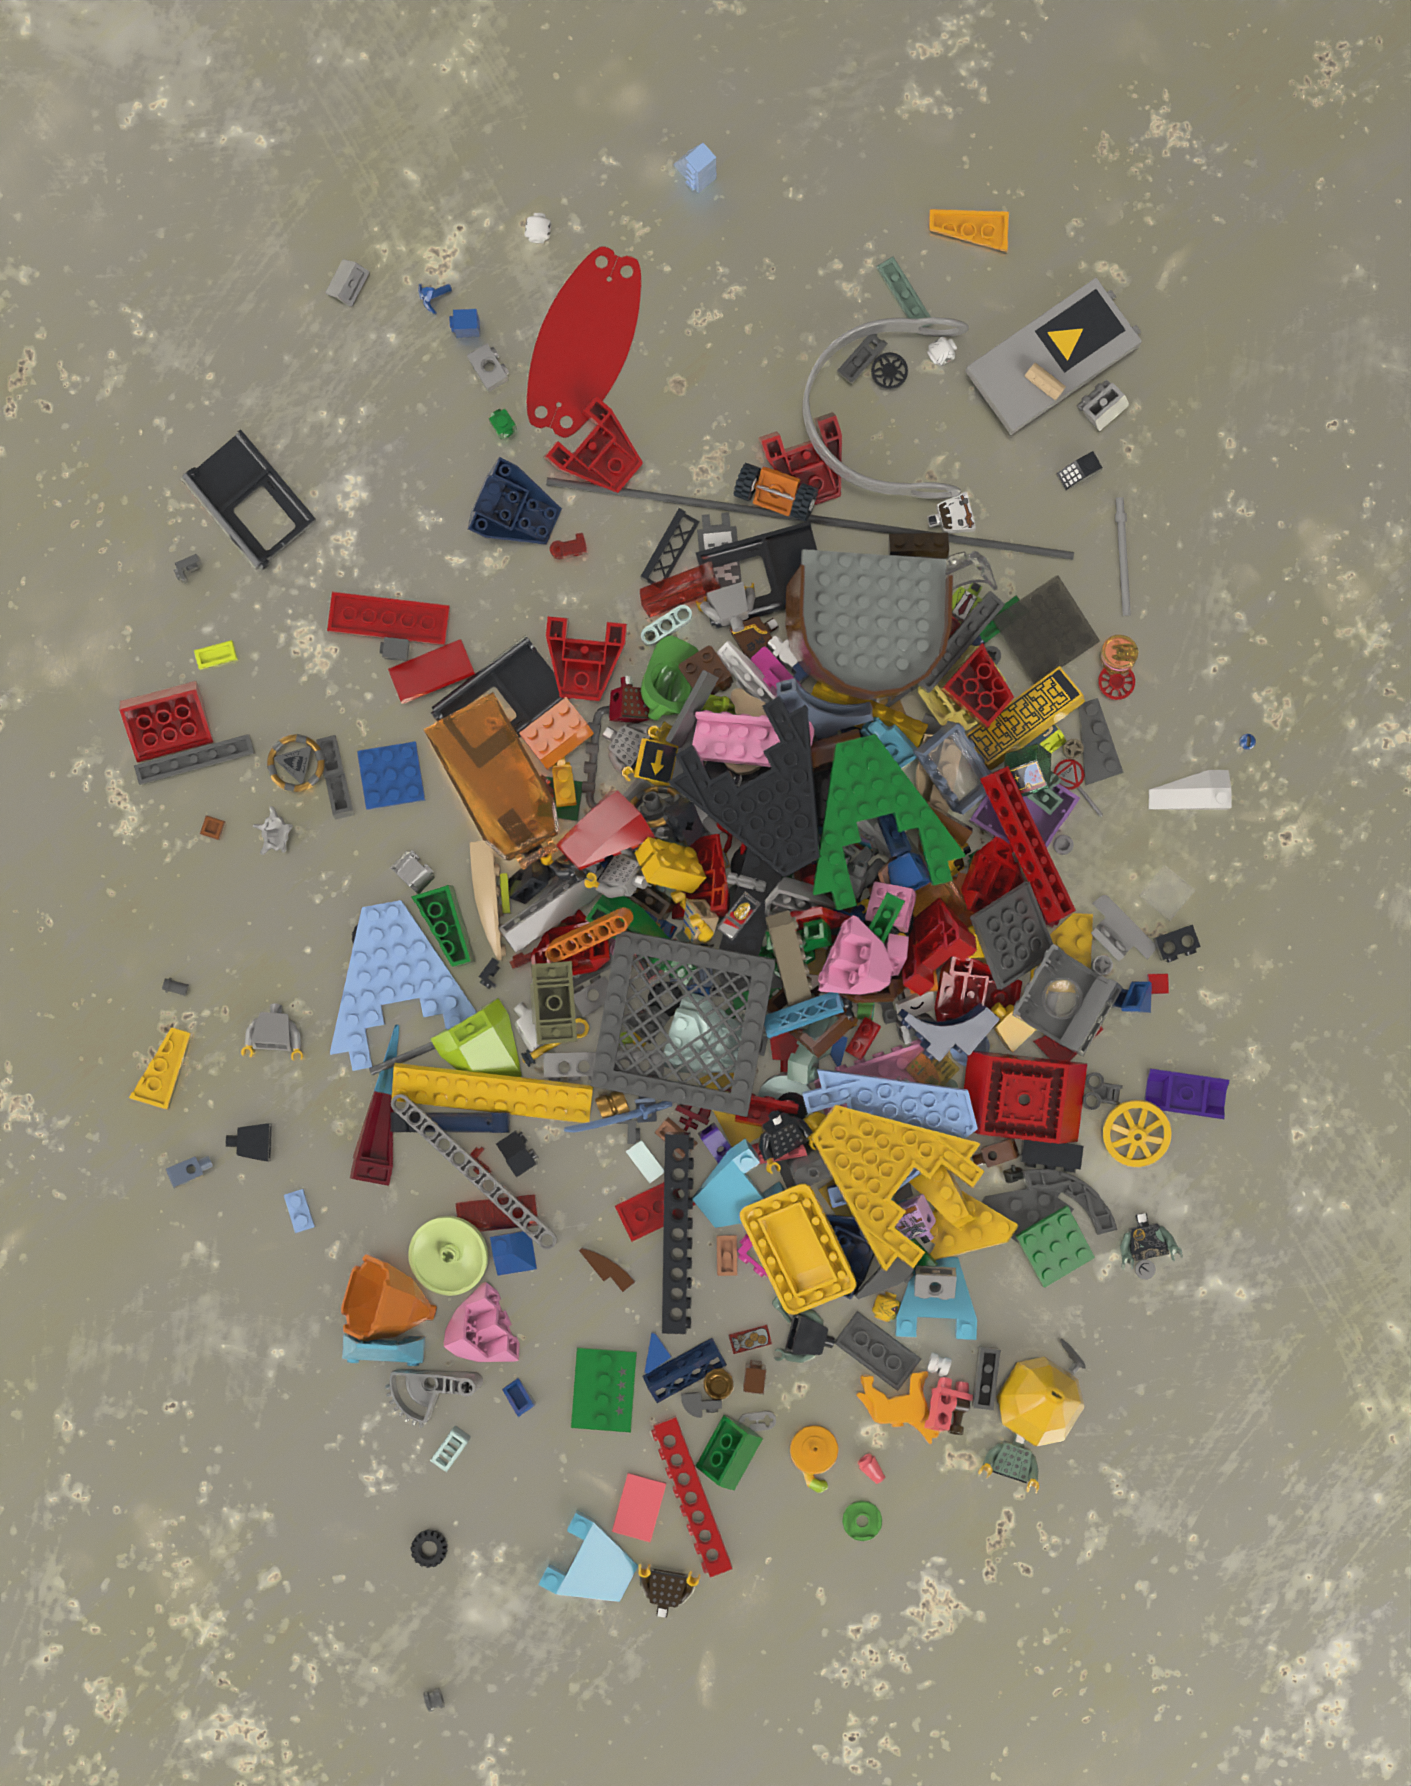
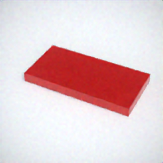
[388,639,475,704]

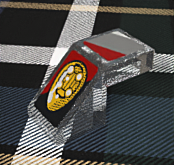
[717,892,761,940]

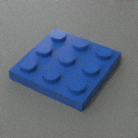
[357,741,425,810]

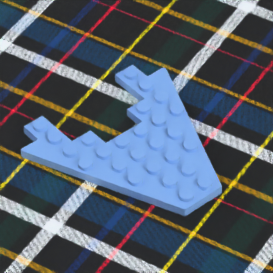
[330,900,477,1071]
[802,1069,978,1208]

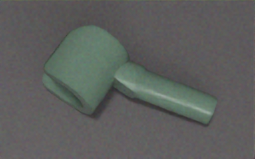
[772,1296,792,1323]

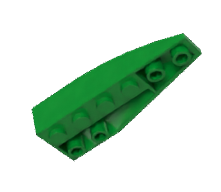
[586,894,697,986]

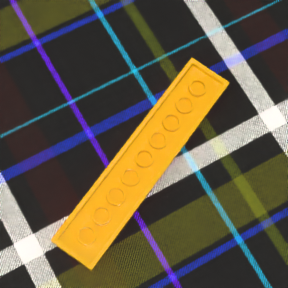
[391,1063,593,1123]

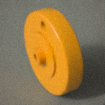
[790,1425,838,1475]

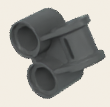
[1083,1072,1123,1110]

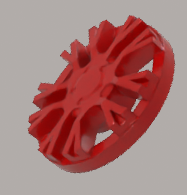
[1098,666,1136,700]

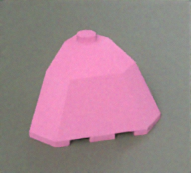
[444,1282,520,1362]

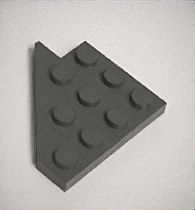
[981,1188,1074,1243]

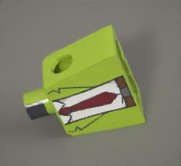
[952,581,982,624]

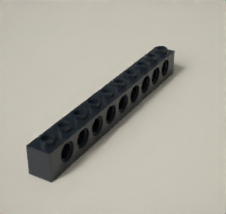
[662,1132,694,1334]

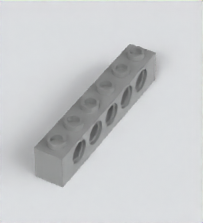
[543,1050,664,1081]

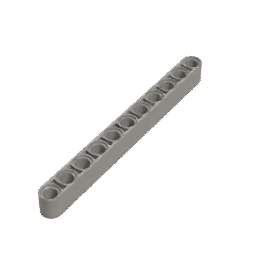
[391,1094,557,1249]

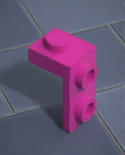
[737,1233,768,1277]

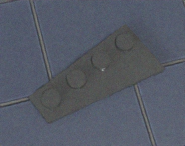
[1078,698,1124,786]

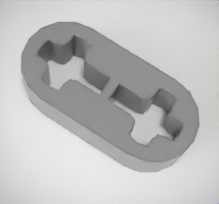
[739,1411,776,1432]

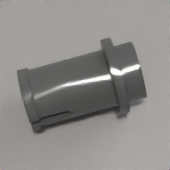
[162,978,189,996]

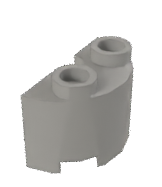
[390,850,435,894]

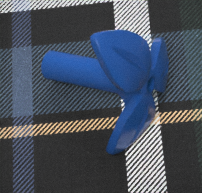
[418,284,452,314]

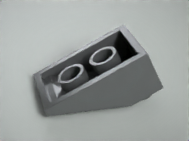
[855,1257,914,1299]

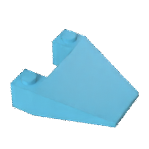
[693,1138,786,1228]
[895,1257,977,1340]
[342,1333,425,1366]
[538,1510,638,1602]

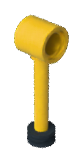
[521,1018,590,1067]

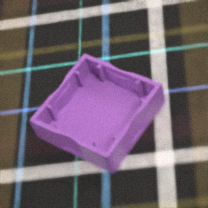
[969,754,1080,851]

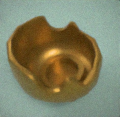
[703,1368,734,1400]

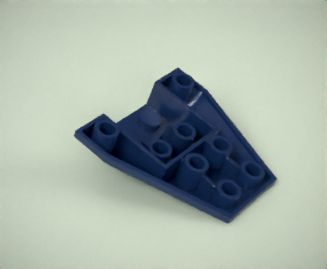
[467,457,562,545]
[826,1214,875,1300]

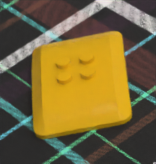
[740,1183,856,1315]

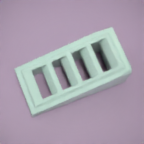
[430,1426,471,1472]

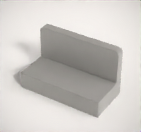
[326,259,369,306]

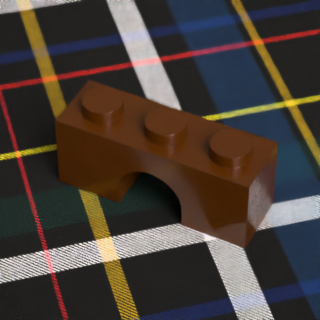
[743,1360,766,1394]

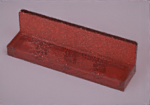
[640,561,721,618]

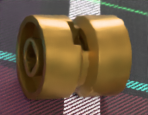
[595,1091,630,1119]

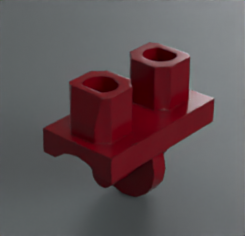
[675,1104,711,1132]

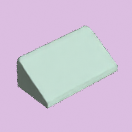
[626,1140,664,1183]

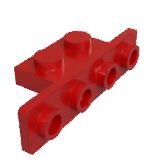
[725,1088,799,1127]

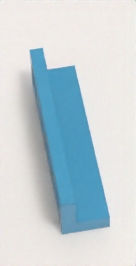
[764,992,844,1038]

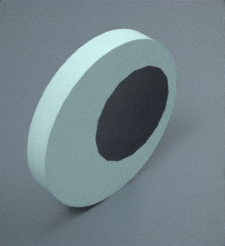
[758,1073,813,1119]

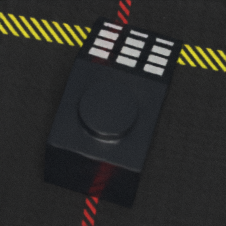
[1056,451,1103,491]

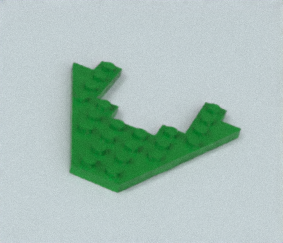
[812,734,966,910]

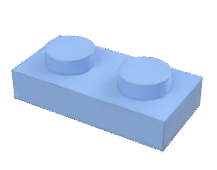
[284,1189,315,1233]

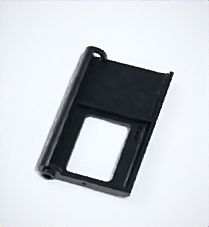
[181,429,316,570]
[431,635,571,769]

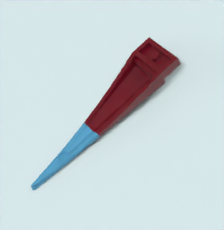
[350,1024,399,1186]

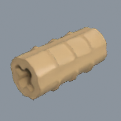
[1024,363,1066,401]

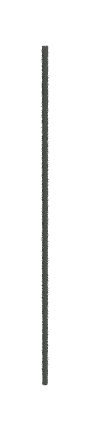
[546,477,1074,560]

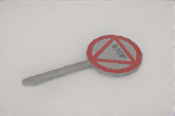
[1053,759,1103,817]

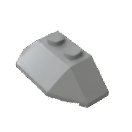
[765,877,835,916]

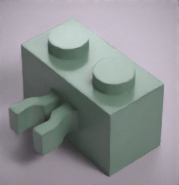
[1024,769,1063,815]

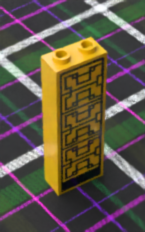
[966,666,1085,771]

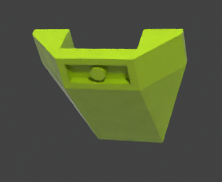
[430,998,522,1077]

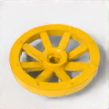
[1103,1100,1171,1167]

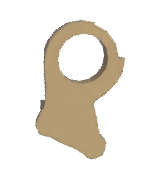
[725,688,767,775]

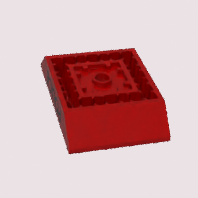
[963,1051,1087,1144]

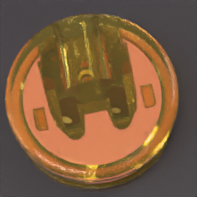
[1100,634,1138,674]

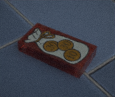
[728,1324,772,1354]

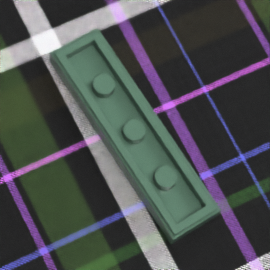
[876,256,933,334]

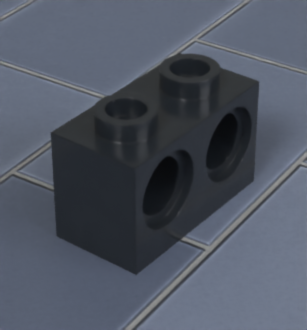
[1153,924,1201,963]

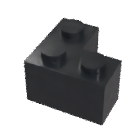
[496,1130,539,1178]

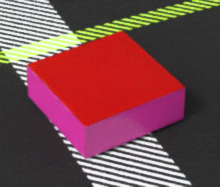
[1147,974,1169,994]

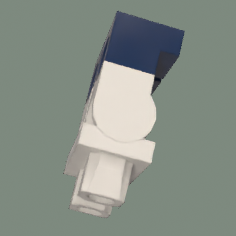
[767,635,810,685]

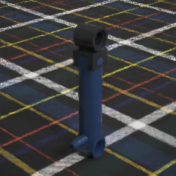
[390,1112,510,1133]

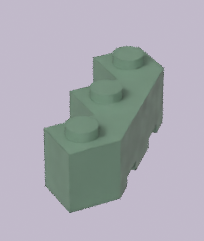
[787,1015,839,1085]

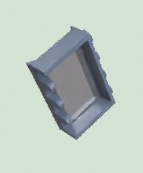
[912,721,992,815]

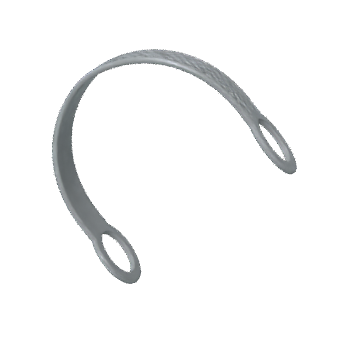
[802,317,969,499]

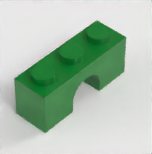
[766,919,832,957]

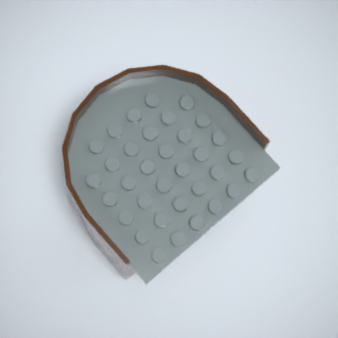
[785,549,953,700]

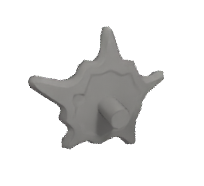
[253,806,293,855]

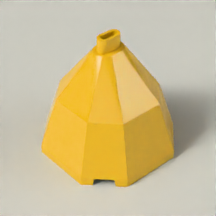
[996,1357,1085,1447]

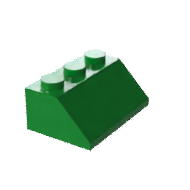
[695,1415,763,1491]

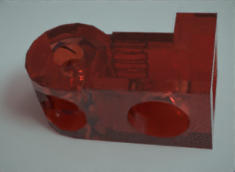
[550,532,588,560]

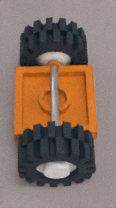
[733,463,818,522]

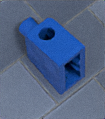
[888,852,931,891]

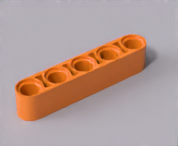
[545,908,633,962]

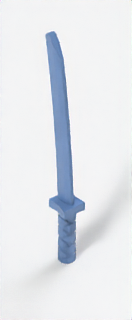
[564,1101,672,1133]

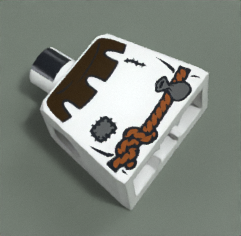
[927,492,976,534]

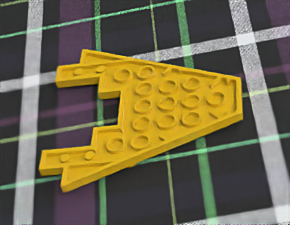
[811,1105,985,1271]

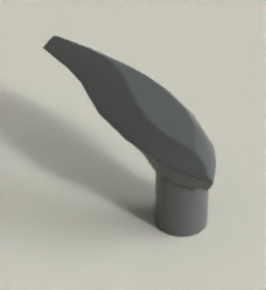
[1059,1338,1086,1374]

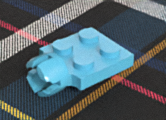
[860,717,917,768]

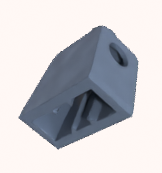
[166,1156,213,1189]

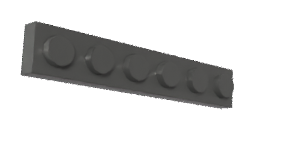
[918,591,1005,693]
[134,734,255,785]

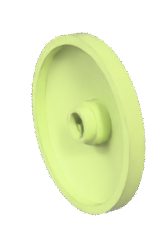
[409,1216,488,1296]

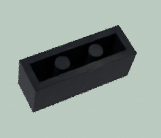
[1020,1140,1084,1173]

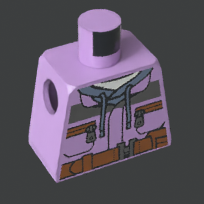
[895,1194,936,1244]

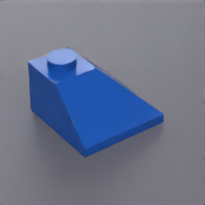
[490,1230,537,1276]

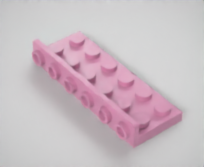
[692,710,815,767]
[814,1039,940,1116]

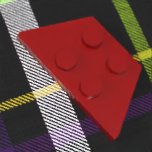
[790,906,851,931]

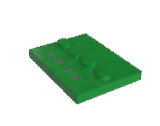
[571,1347,637,1433]

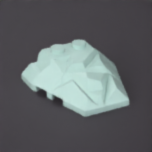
[664,992,743,1073]

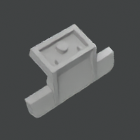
[1091,895,1156,961]

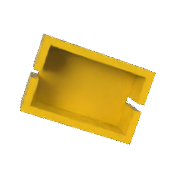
[635,837,706,893]

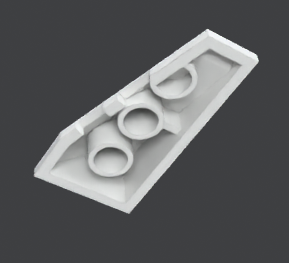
[1149,770,1232,810]

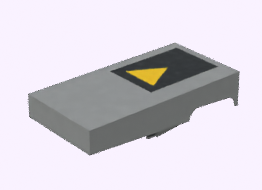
[965,278,1142,435]

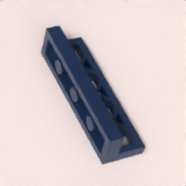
[642,1338,727,1403]

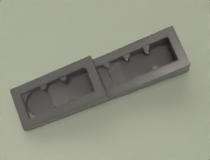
[316,735,354,820]

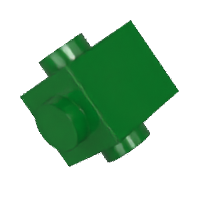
[489,408,517,439]

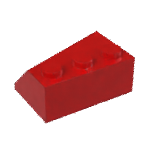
[941,643,1014,729]

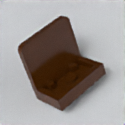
[679,645,734,695]

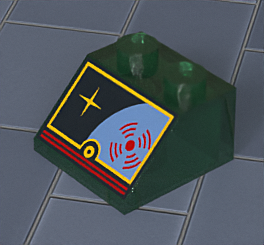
[1004,743,1051,797]

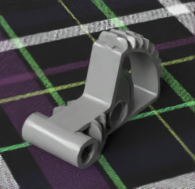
[385,1369,483,1428]

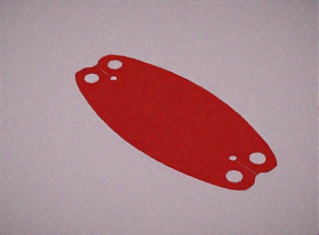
[527,246,641,438]

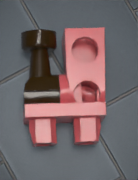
[924,1377,973,1435]

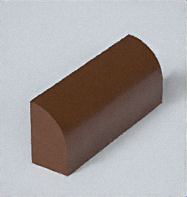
[811,729,861,773]
[924,799,973,847]

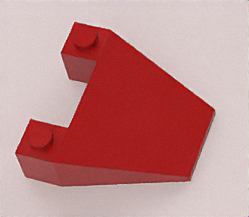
[543,396,643,493]
[758,412,842,505]
[546,616,628,701]
[902,897,977,996]

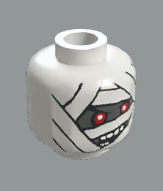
[927,337,957,366]

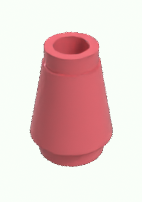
[858,1453,885,1484]

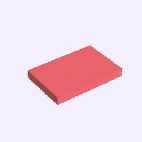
[612,1473,666,1542]

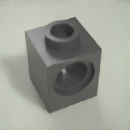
[380,637,410,661]

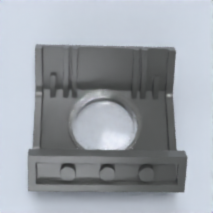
[1012,944,1123,1056]

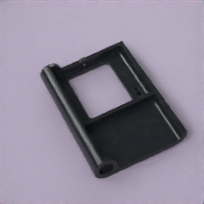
[696,521,817,629]

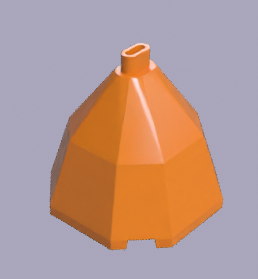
[341,1254,437,1341]

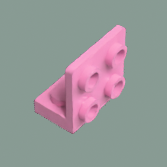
[865,882,917,933]

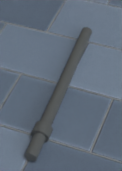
[369,1042,436,1075]

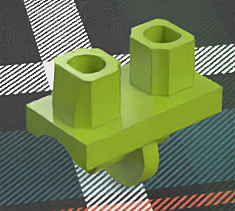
[701,695,736,715]

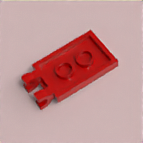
[615,1182,695,1242]

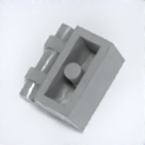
[1076,379,1129,431]

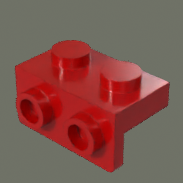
[845,1017,881,1060]

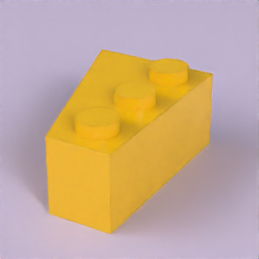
[909,1164,975,1228]

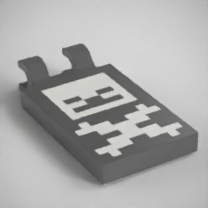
[697,512,742,589]

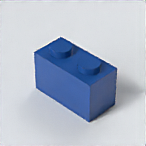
[449,309,480,338]

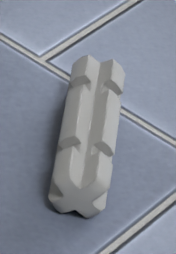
[727,873,766,892]

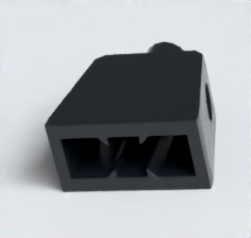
[225,1123,272,1162]

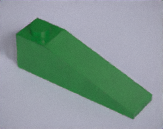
[869,892,905,944]

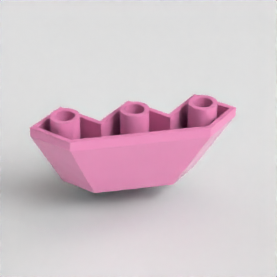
[818,916,892,994]

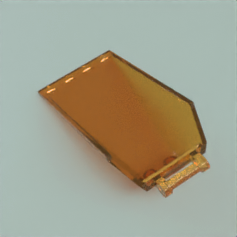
[423,692,559,870]

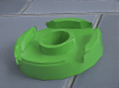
[842,1500,882,1541]

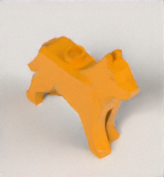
[856,1371,940,1444]

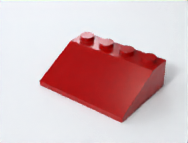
[119,681,213,763]

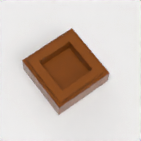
[200,815,225,840]

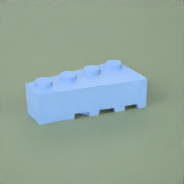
[673,143,716,193]

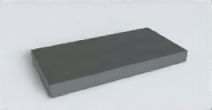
[834,1311,921,1391]

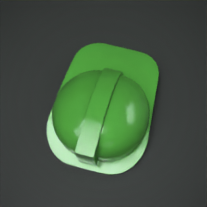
[641,636,699,721]

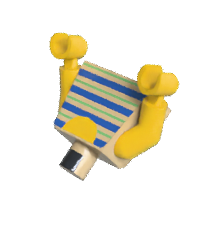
[670,890,719,945]

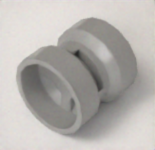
[1091,955,1113,976]

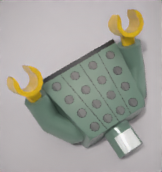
[978,1434,1039,1493]

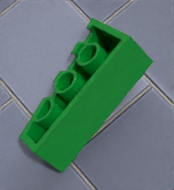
[411,885,476,967]

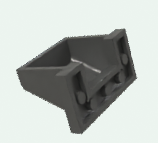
[775,1140,832,1189]

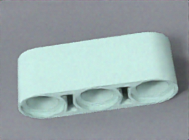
[641,605,692,646]

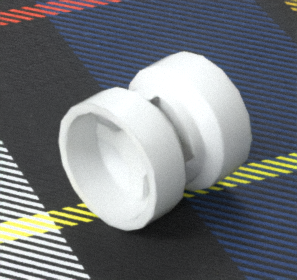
[926,1352,952,1377]

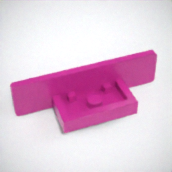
[751,646,806,695]

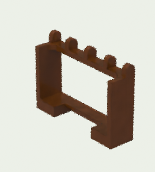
[767,976,858,1059]

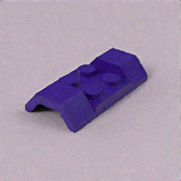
[1144,1068,1230,1119]

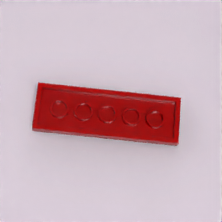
[327,592,450,645]

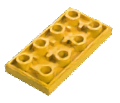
[699,1073,762,1147]

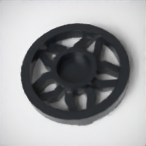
[871,352,908,390]

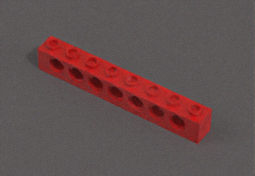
[980,766,1076,923]
[651,1416,733,1578]

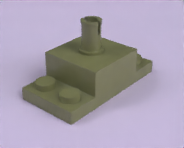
[530,961,577,1045]

